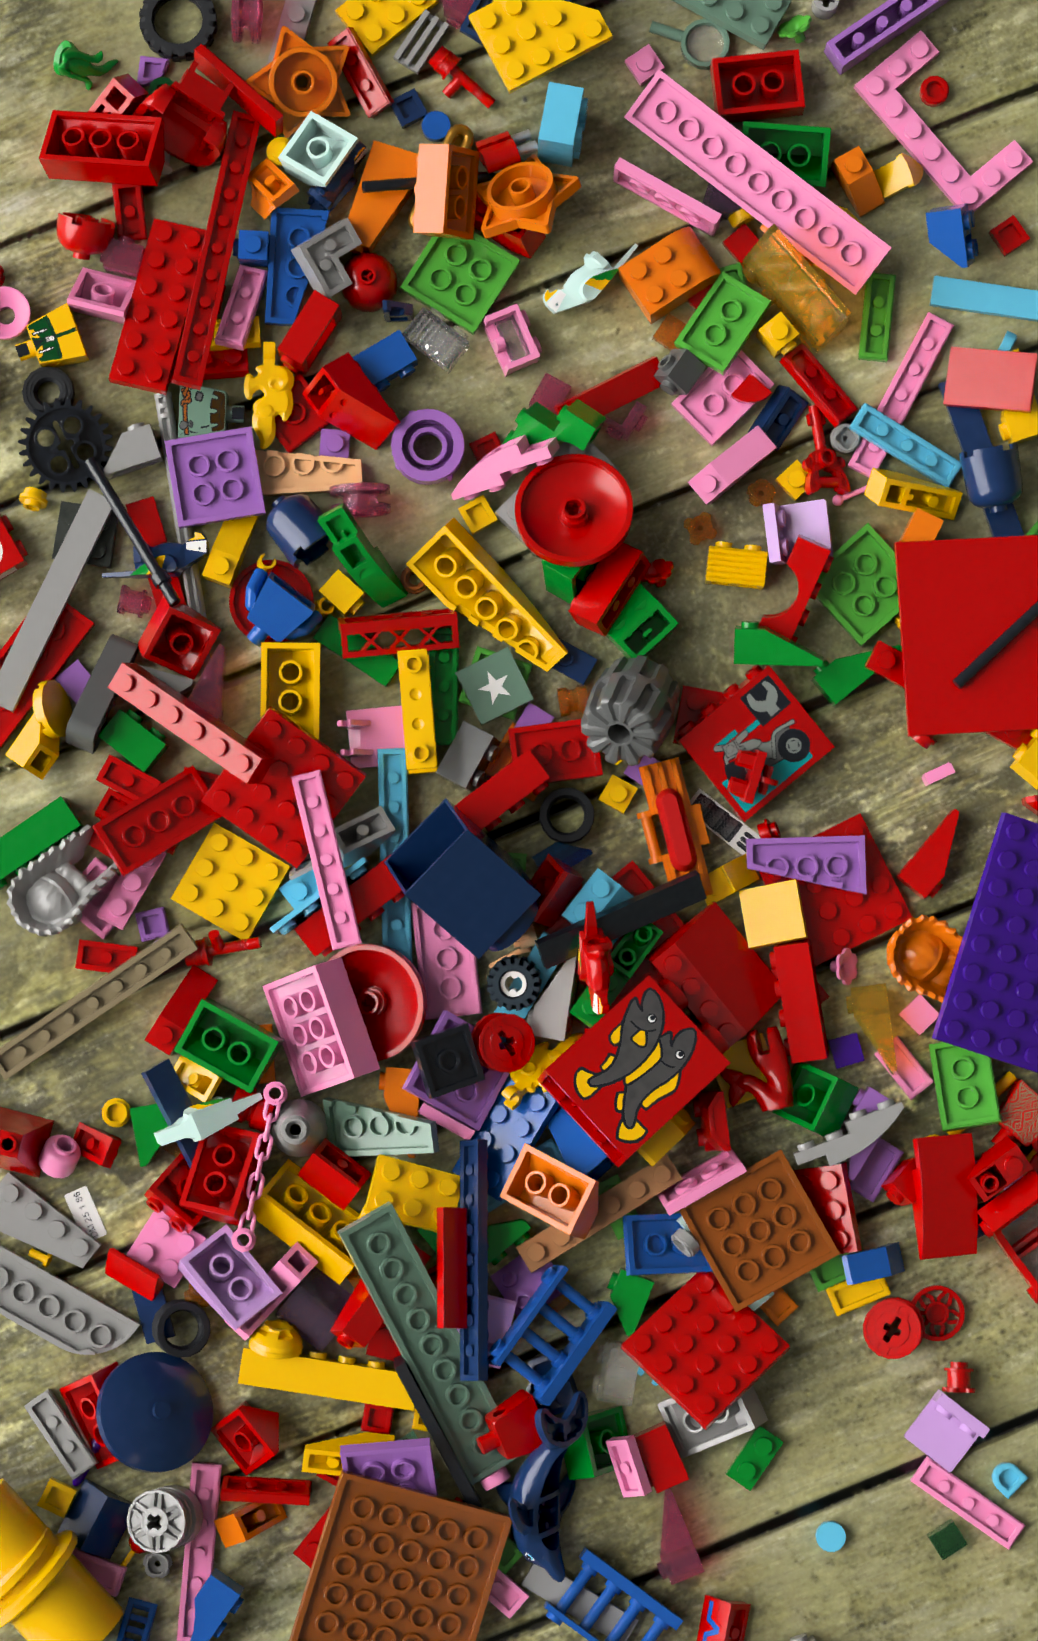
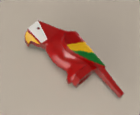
[578,901,614,1015]

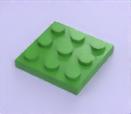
[400,232,520,335]
[816,523,899,647]

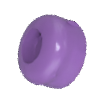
[391,409,465,485]

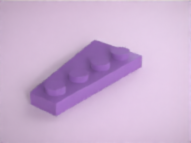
[746,835,867,895]

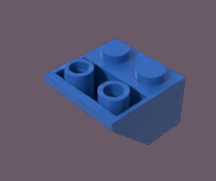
[925,203,979,268]

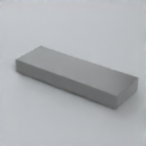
[24,1389,99,1480]

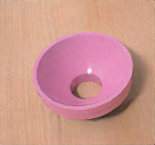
[0,286,31,340]

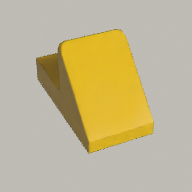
[704,853,759,906]
[174,1055,223,1102]

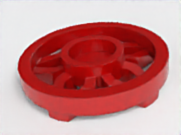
[911,1285,965,1341]

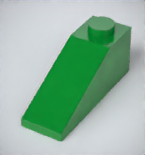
[734,621,824,666]
[811,645,902,707]

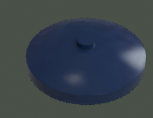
[96,1352,213,1473]

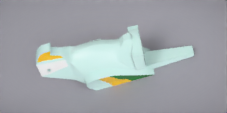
[543,243,638,314]
[154,1092,263,1146]

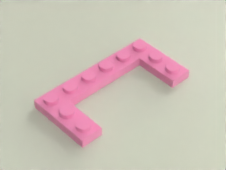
[854,30,1033,212]

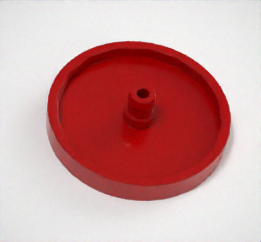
[229,560,314,643]

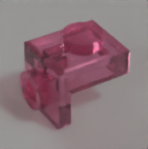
[603,401,648,441]

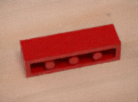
[769,939,829,1063]

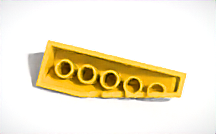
[406,518,568,672]

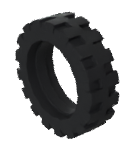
[139,0,218,62]

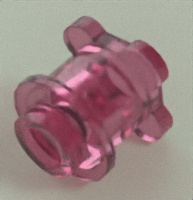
[117,585,152,618]

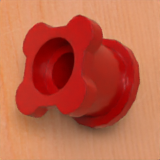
[942,1362,975,1393]

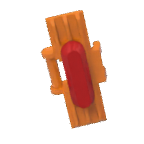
[636,757,713,896]

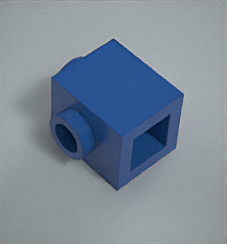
[233,230,270,268]

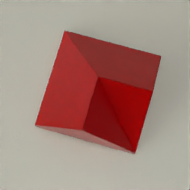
[211,1400,279,1476]

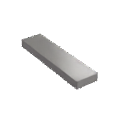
[521,1564,639,1641]

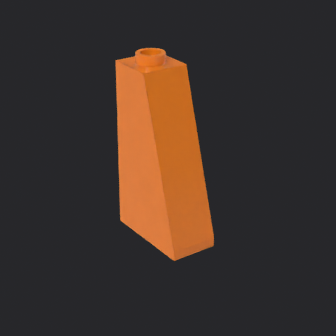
[348,140,417,254]

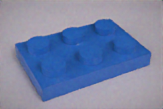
[623,1213,713,1276]

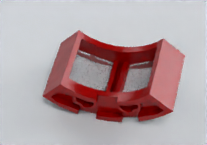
[977,1169,1038,1304]

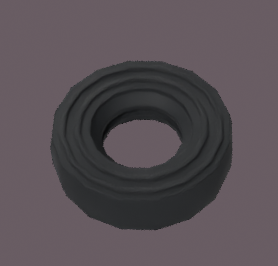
[22,366,75,414]

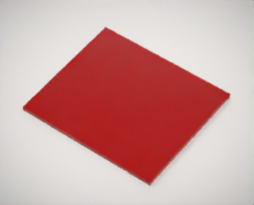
[894,535,1038,738]

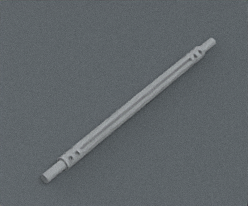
[154,391,214,681]

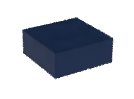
[390,88,428,129]

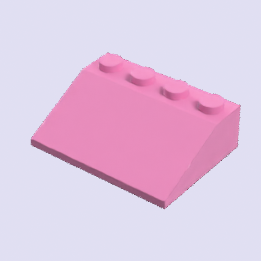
[262,957,380,1097]

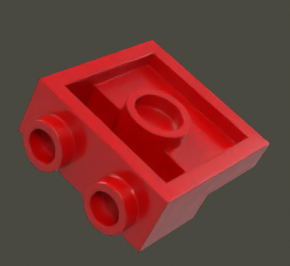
[144,1152,204,1234]

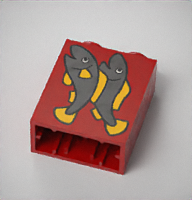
[537,975,731,1168]

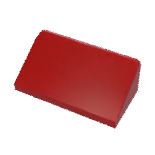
[105,1248,164,1301]

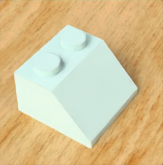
[278,111,359,187]

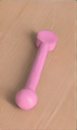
[832,485,867,506]

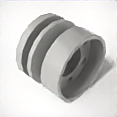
[126,1485,203,1553]

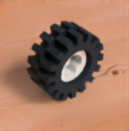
[487,955,542,1011]

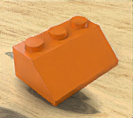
[412,144,479,240]
[499,1143,599,1240]

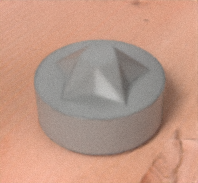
[830,423,861,453]
[671,1228,700,1257]

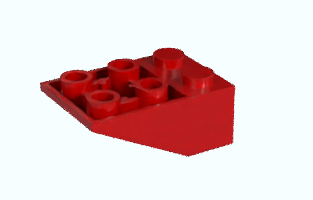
[302,352,400,450]

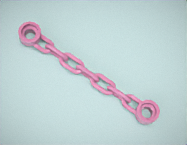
[232,1082,288,1252]

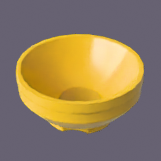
[249,1319,303,1359]

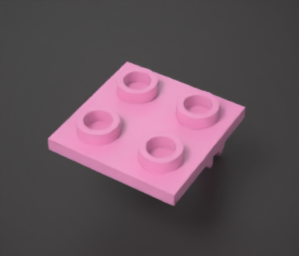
[337,705,405,769]

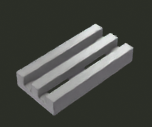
[393,9,449,75]

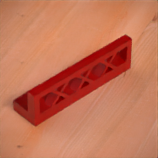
[338,608,460,659]

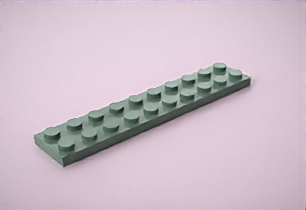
[337,1201,518,1485]

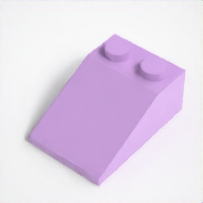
[178,1224,282,1331]

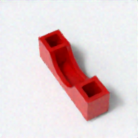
[759,534,834,642]

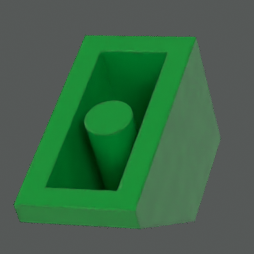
[130,1103,168,1167]
[607,1268,654,1337]

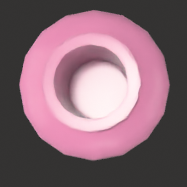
[38,1134,81,1179]

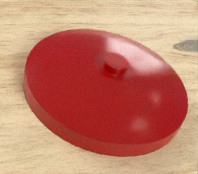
[515,454,633,567]
[328,943,427,1061]

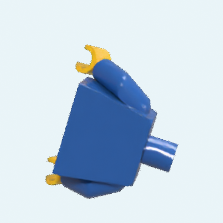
[245,553,334,647]

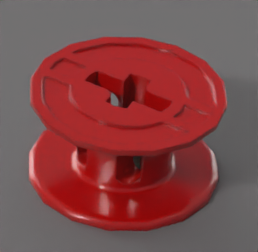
[471,1012,535,1073]
[863,1297,925,1359]

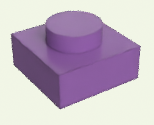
[319,428,351,458]

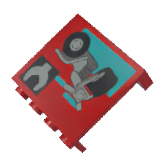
[674,665,835,822]

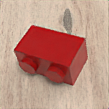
[297,1138,372,1211]
[634,1421,689,1493]

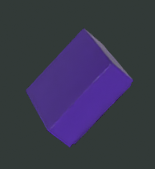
[828,1032,865,1069]

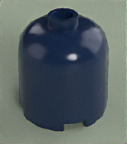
[959,442,1023,513]
[266,494,330,569]

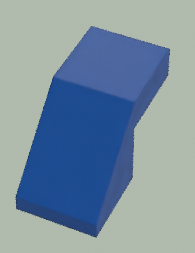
[841,1242,905,1285]

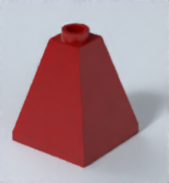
[0,1107,55,1178]

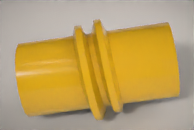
[0,1478,124,1641]

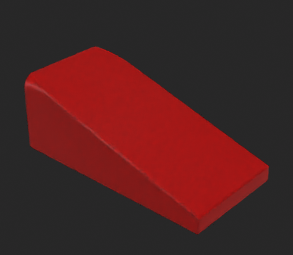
[112,183,148,242]

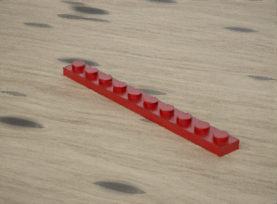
[172,110,260,390]

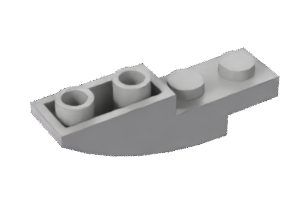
[793,1098,904,1166]

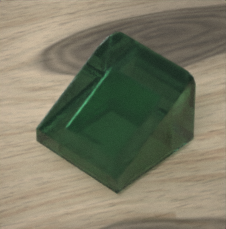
[926,1519,968,1560]

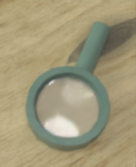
[649,18,730,70]

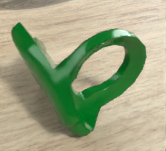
[53,40,119,90]

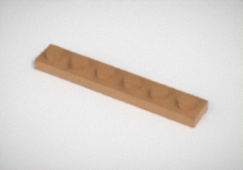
[516,1154,682,1273]

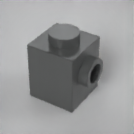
[653,349,706,396]

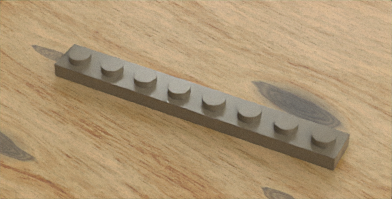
[0,923,199,1080]

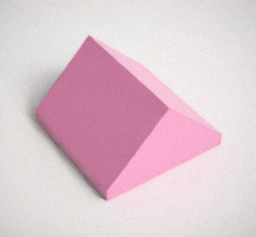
[67,267,136,324]

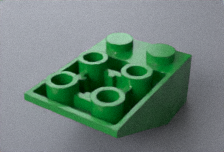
[606,583,679,658]

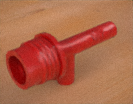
[428,45,495,109]
[184,930,262,966]

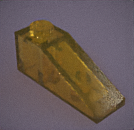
[846,983,898,1075]

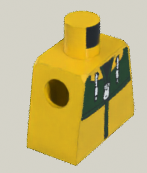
[15,303,89,367]

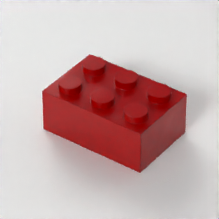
[710,49,805,123]

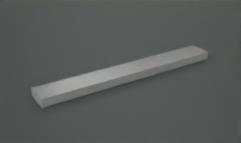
[0,489,113,713]

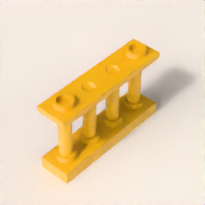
[397,649,438,775]

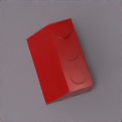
[179,1126,268,1227]
[59,1361,119,1469]

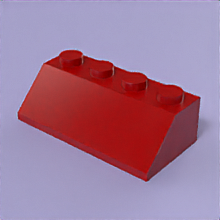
[39,110,165,186]

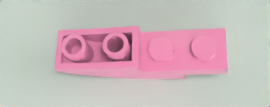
[451,434,560,500]

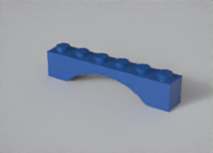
[190,1568,244,1641]

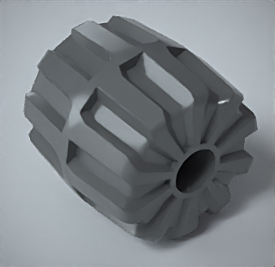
[581,655,680,766]

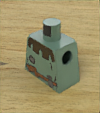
[178,385,245,439]

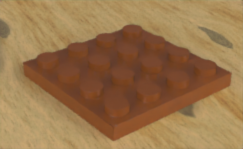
[679,1149,840,1312]

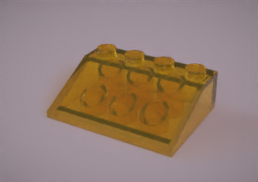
[742,224,851,353]

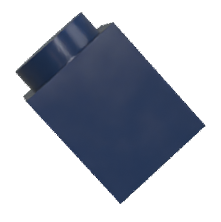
[384,798,541,959]

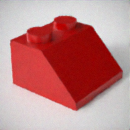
[138,595,221,680]
[531,853,584,927]

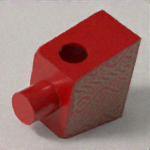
[991,1079,1038,1147]

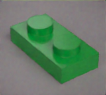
[725,1425,784,1491]

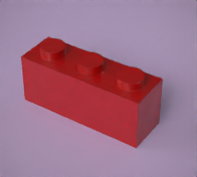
[568,543,651,637]

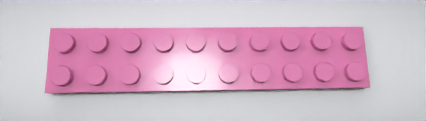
[624,69,892,295]

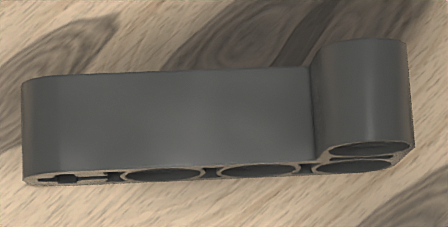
[66,634,139,754]

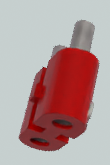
[475,129,538,174]

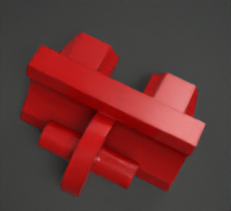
[726,749,779,804]

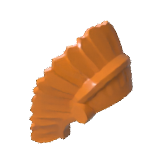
[886,915,963,1003]

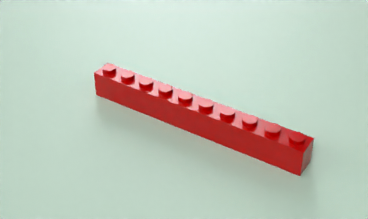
[294,749,550,957]

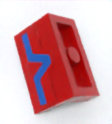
[697,1595,751,1641]

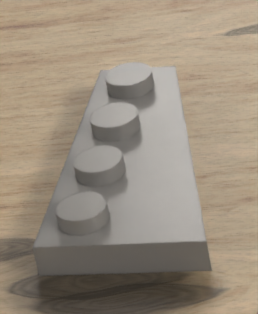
[0,1172,102,1268]

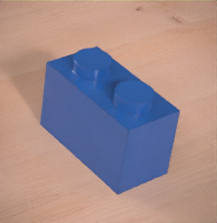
[352,330,418,393]

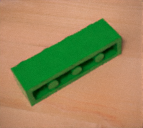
[0,796,84,890]

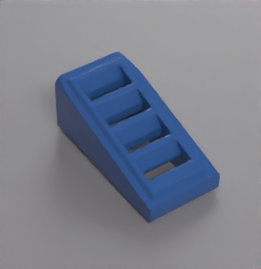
[116,1597,158,1641]

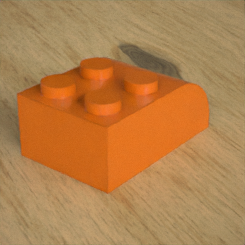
[618,227,721,324]

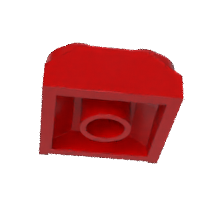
[693,1090,731,1152]

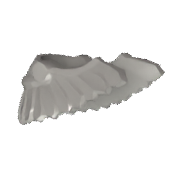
[7,824,118,937]

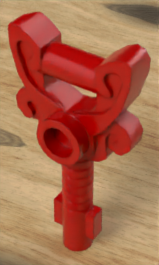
[802,405,851,496]

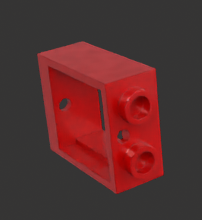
[277,290,343,375]

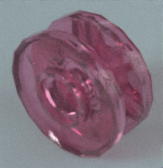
[231,0,263,44]
[329,482,391,518]

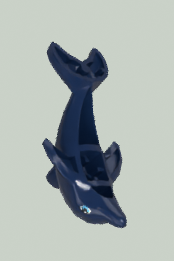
[496,1390,588,1582]

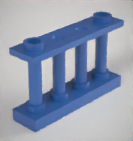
[488,1265,617,1406]
[544,1547,683,1641]

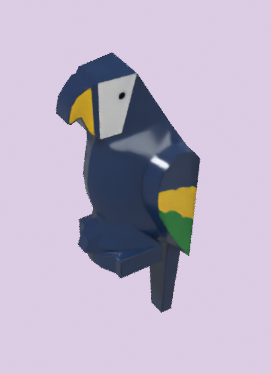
[307,141,369,212]
[102,532,209,579]

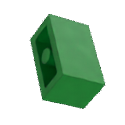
[98,709,169,774]

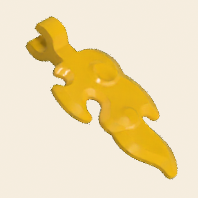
[244,342,294,450]
[501,1033,583,1110]

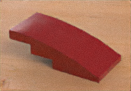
[912,1133,978,1260]

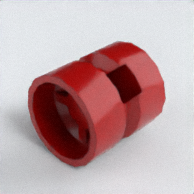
[232,1087,278,1133]

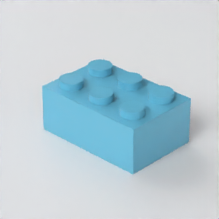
[538,82,588,167]

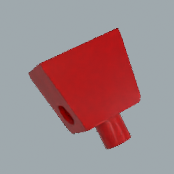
[476,1389,543,1460]

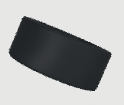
[539,787,595,844]
[152,1299,211,1358]

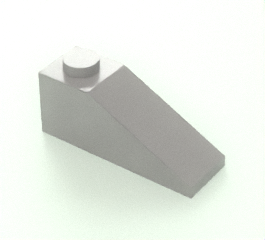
[527,956,579,1041]

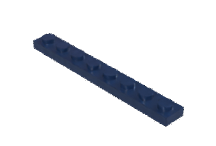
[460,1139,489,1381]

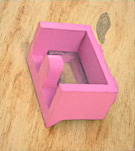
[482,304,542,377]

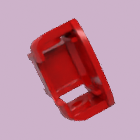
[133,60,234,167]

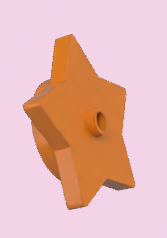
[245,26,350,138]
[477,154,581,239]

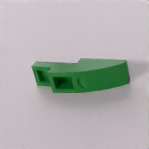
[317,503,408,608]
[569,923,663,1028]

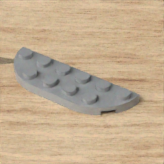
[0,1244,141,1355]

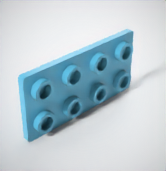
[269,857,370,935]

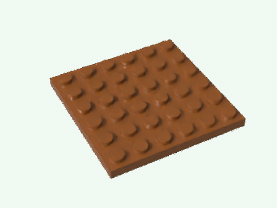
[289,1470,512,1641]

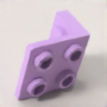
[763,499,833,566]
[904,1389,990,1472]

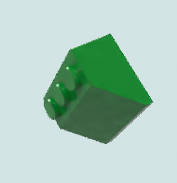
[741,121,831,187]
[174,997,284,1094]

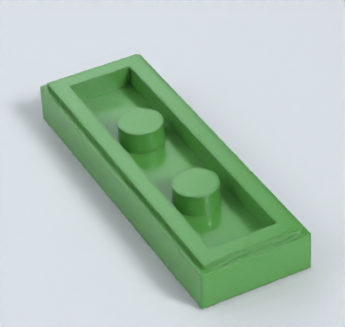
[858,272,896,363]

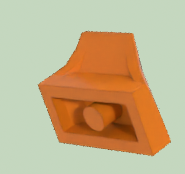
[248,158,299,220]

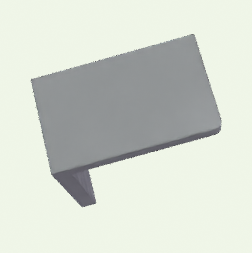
[291,218,362,298]

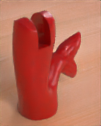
[720,1026,794,1112]

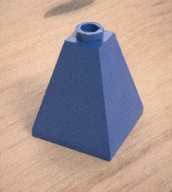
[548,1105,615,1181]

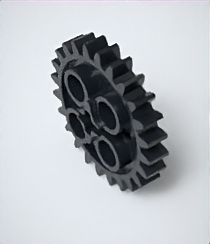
[18,397,114,492]

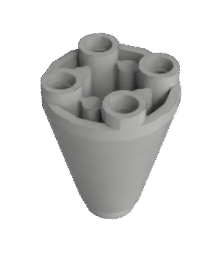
[270,1098,327,1158]

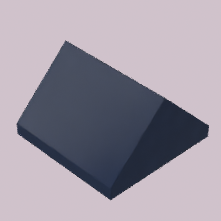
[58,1479,132,1560]

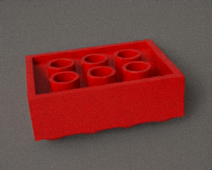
[646,901,780,1048]

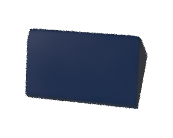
[748,385,809,452]

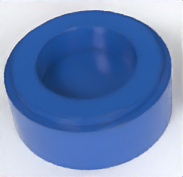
[422,111,451,142]

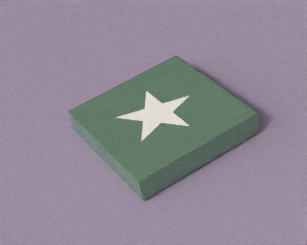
[455,647,534,726]

